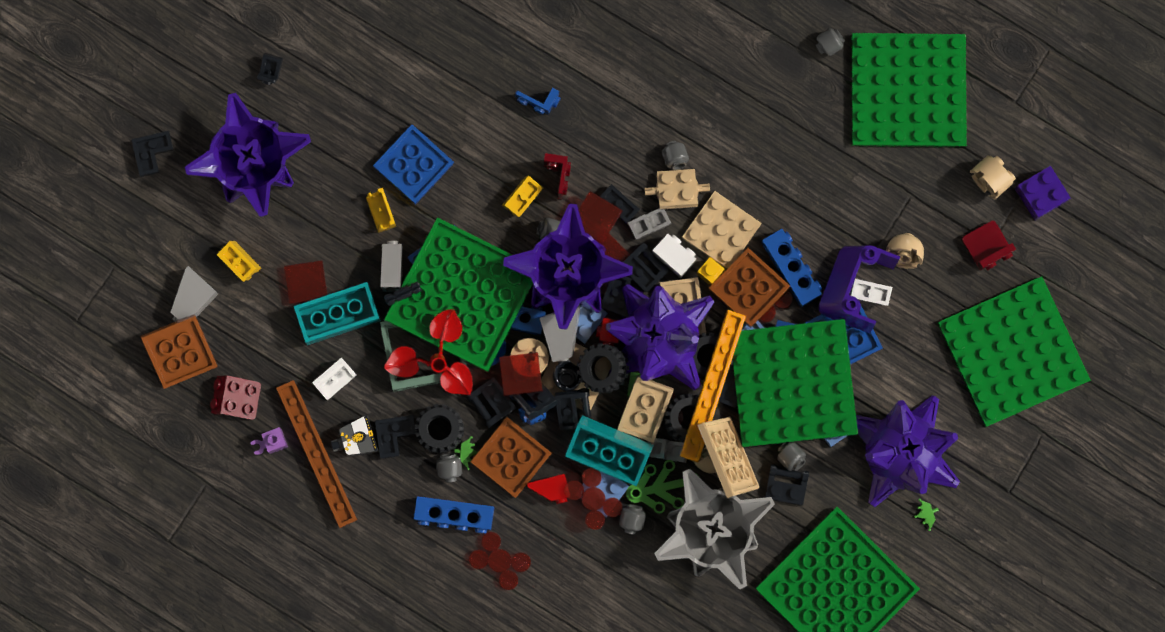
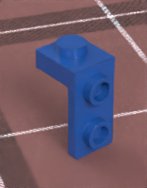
[515,88,561,115]

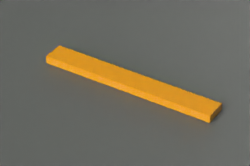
[679,310,746,463]

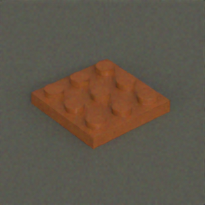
[709,248,790,328]
[141,314,218,389]
[471,417,552,499]

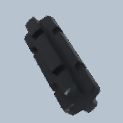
[384,282,422,306]

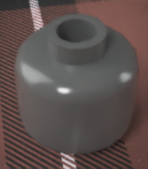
[816,28,845,56]
[662,141,689,171]
[537,217,561,240]
[777,442,806,471]
[436,453,462,482]
[619,504,646,534]

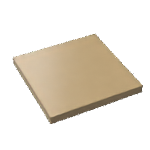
[697,417,759,498]

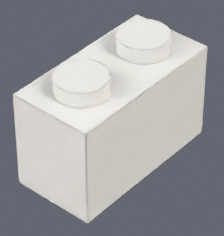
[652,234,696,278]

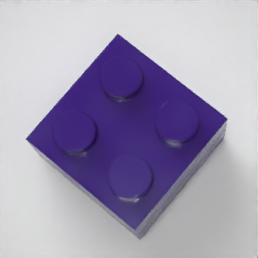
[1015,166,1071,221]

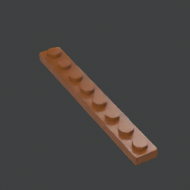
[276,380,357,528]

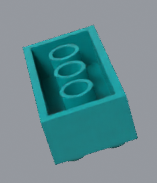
[294,282,380,345]
[565,415,654,486]

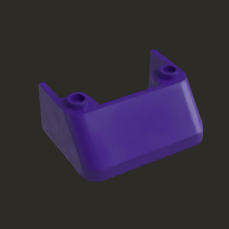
[819,245,900,334]

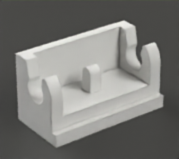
[850,279,892,306]
[312,357,357,401]

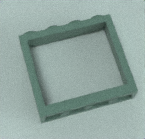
[380,320,467,392]

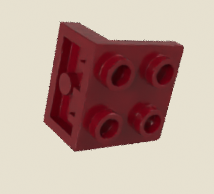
[544,153,571,200]

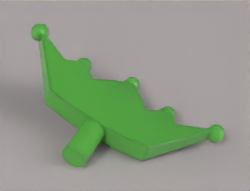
[455,436,479,470]
[914,498,939,531]

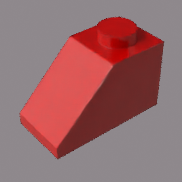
[527,474,570,504]

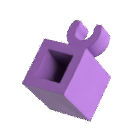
[251,427,288,455]

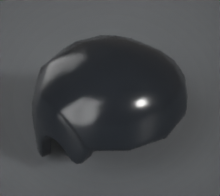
[552,360,581,391]

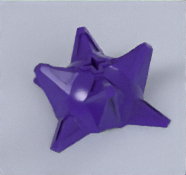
[185,93,311,217]
[503,204,633,330]
[606,284,714,390]
[856,395,960,507]

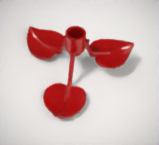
[384,309,473,395]

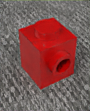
[596,318,619,346]

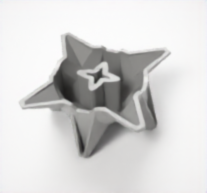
[654,469,775,589]

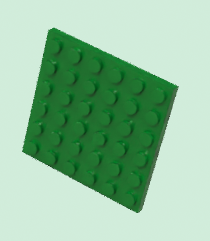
[852,33,967,147]
[384,217,533,372]
[937,276,1091,428]
[732,319,858,447]
[755,507,920,632]

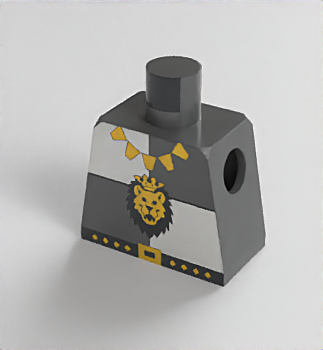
[331,416,379,456]

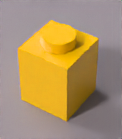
[697,257,725,286]

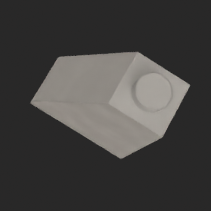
[381,241,403,292]
[170,266,218,322]
[540,306,580,363]

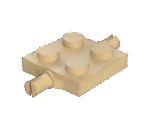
[645,169,710,209]

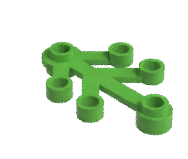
[626,460,699,514]

